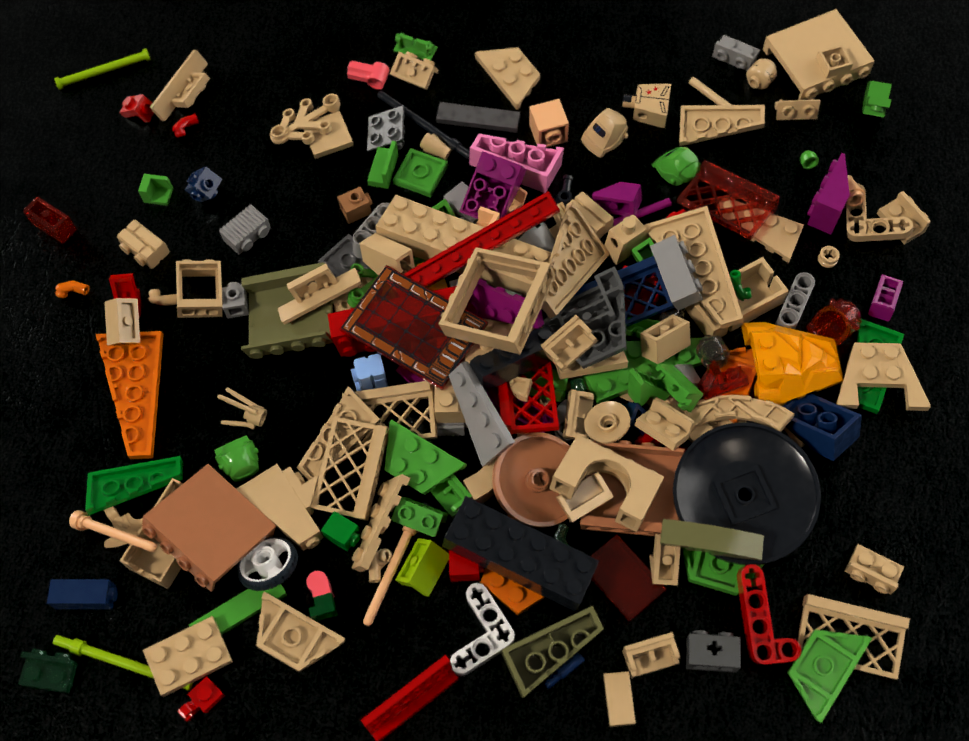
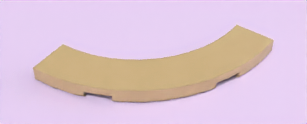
[678,395,794,432]

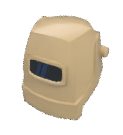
[581,108,628,158]

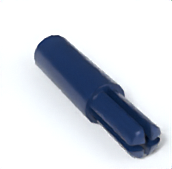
[544,652,585,689]

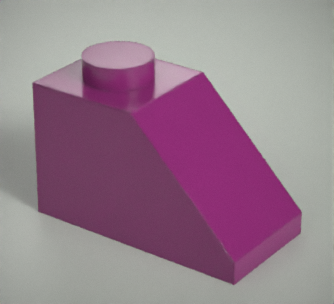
[592,182,642,217]

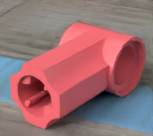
[347,61,390,89]

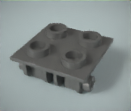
[367,105,406,151]

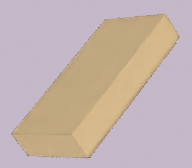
[603,672,636,727]

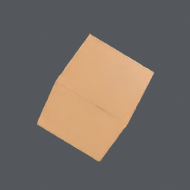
[529,99,569,147]

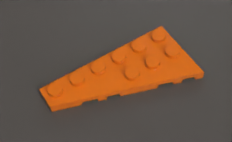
[95,331,164,459]

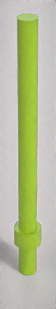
[53,635,193,690]

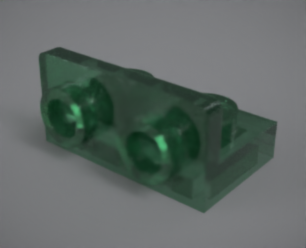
[18,649,78,693]

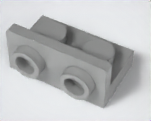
[712,35,760,71]

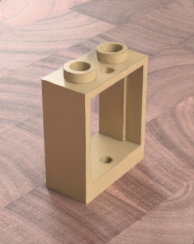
[176,259,223,318]

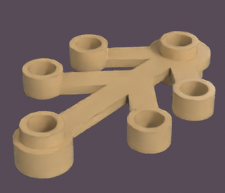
[270,94,341,145]

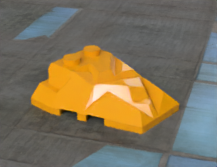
[741,322,843,406]

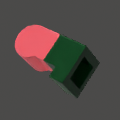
[306,571,338,622]

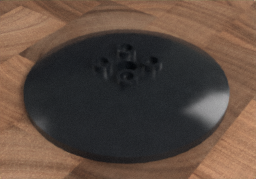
[673,422,821,565]

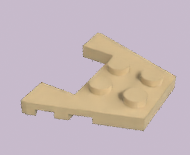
[836,342,930,411]

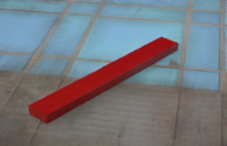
[392,191,560,298]

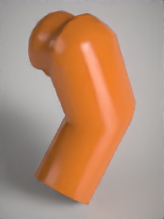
[55,280,90,298]

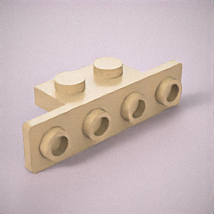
[150,50,210,121]
[278,263,362,325]

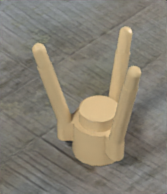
[217,388,267,430]

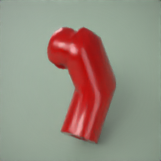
[172,114,199,138]

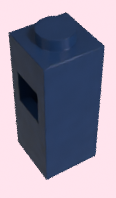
[47,579,118,609]

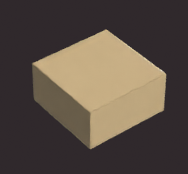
[816,44,853,79]

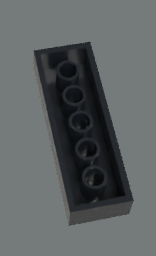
[442,496,599,612]

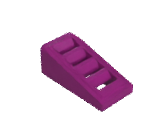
[868,275,903,321]

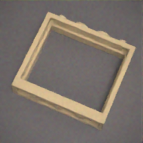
[439,247,556,355]

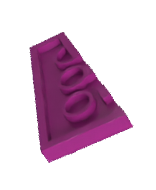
[462,273,544,329]

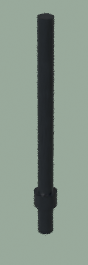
[377,90,470,160]

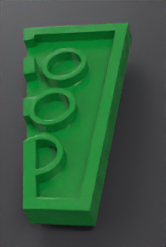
[857,319,904,414]
[85,456,183,516]

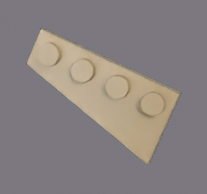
[679,105,765,146]
[714,196,804,263]
[297,386,381,480]
[352,474,410,572]

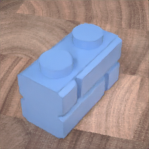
[351,354,388,391]

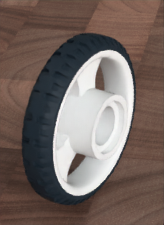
[237,537,298,591]

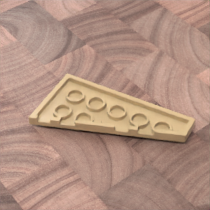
[542,202,610,319]
[644,206,744,329]

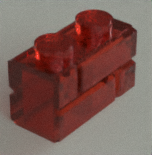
[23,197,77,243]

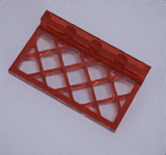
[677,160,780,240]

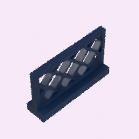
[573,256,674,327]

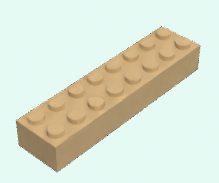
[376,195,552,297]

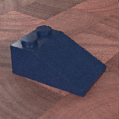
[782,393,862,461]

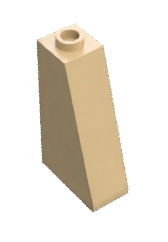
[237,464,323,551]

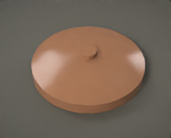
[492,432,585,528]

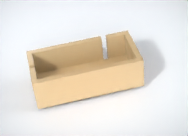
[685,257,789,343]

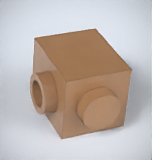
[337,187,373,224]

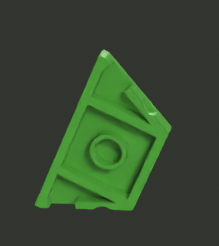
[385,419,467,495]
[681,547,765,596]
[787,630,872,723]

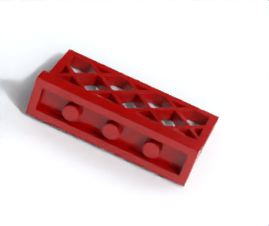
[498,361,559,436]
[361,655,459,741]

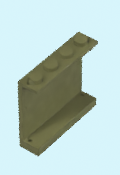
[241,262,334,359]

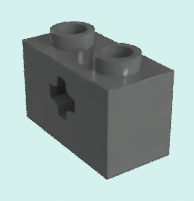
[686,630,741,673]

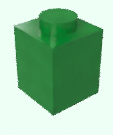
[321,511,361,552]

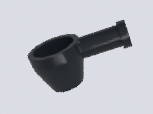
[554,175,574,207]

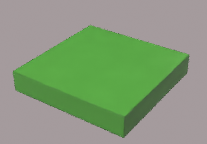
[393,148,448,198]

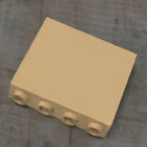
[763,9,875,100]

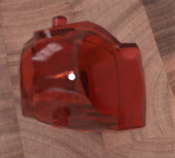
[806,299,862,346]

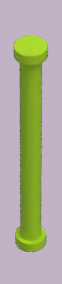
[54,49,150,90]

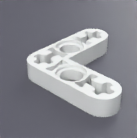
[450,583,515,676]

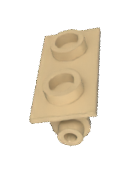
[775,99,820,120]

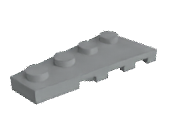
[449,361,515,467]

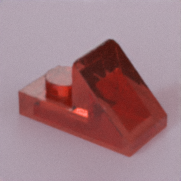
[697,360,749,400]

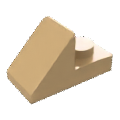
[282,467,319,515]
[649,533,681,585]

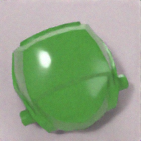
[652,147,701,186]
[214,435,259,482]

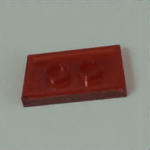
[591,535,666,622]

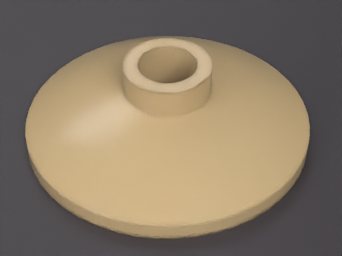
[584,401,631,444]

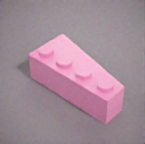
[469,134,564,193]

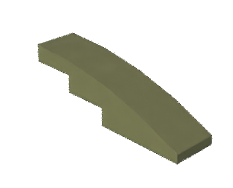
[660,519,764,561]

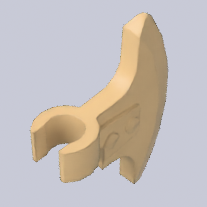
[104,506,143,548]

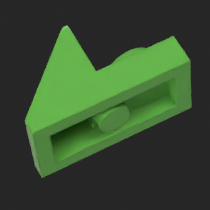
[628,368,670,407]

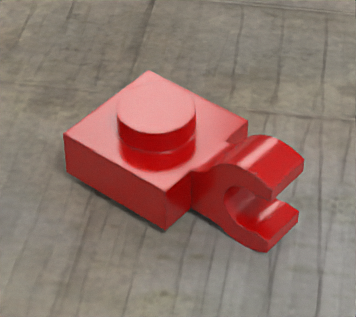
[177,676,225,722]

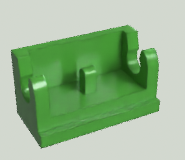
[651,364,703,412]
[430,474,472,519]

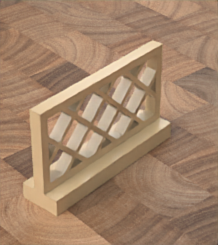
[342,381,438,450]
[311,416,389,521]
[797,594,910,680]

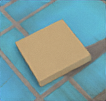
[303,111,354,159]

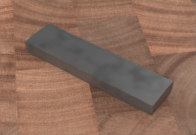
[436,102,520,133]

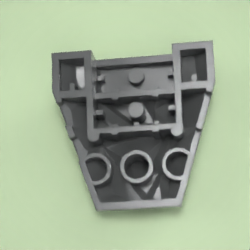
[541,266,627,369]

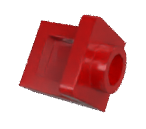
[119,94,154,122]

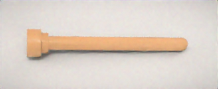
[69,510,157,552]
[363,525,419,626]

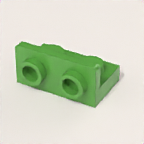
[391,497,449,537]

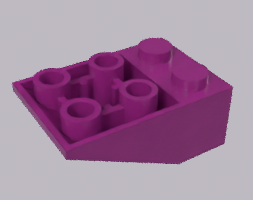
[459,151,527,219]
[807,153,850,235]

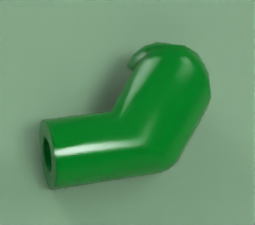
[729,270,752,301]

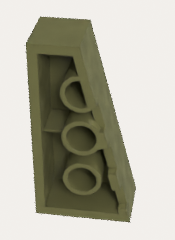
[501,606,604,698]

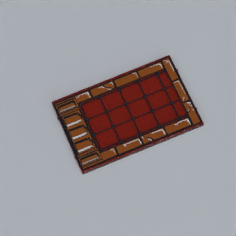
[340,265,488,390]

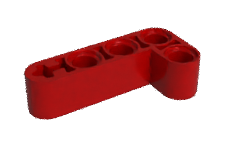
[737,564,801,664]

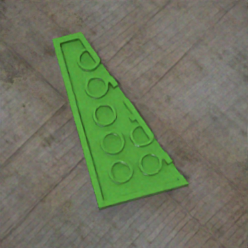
[582,337,716,404]

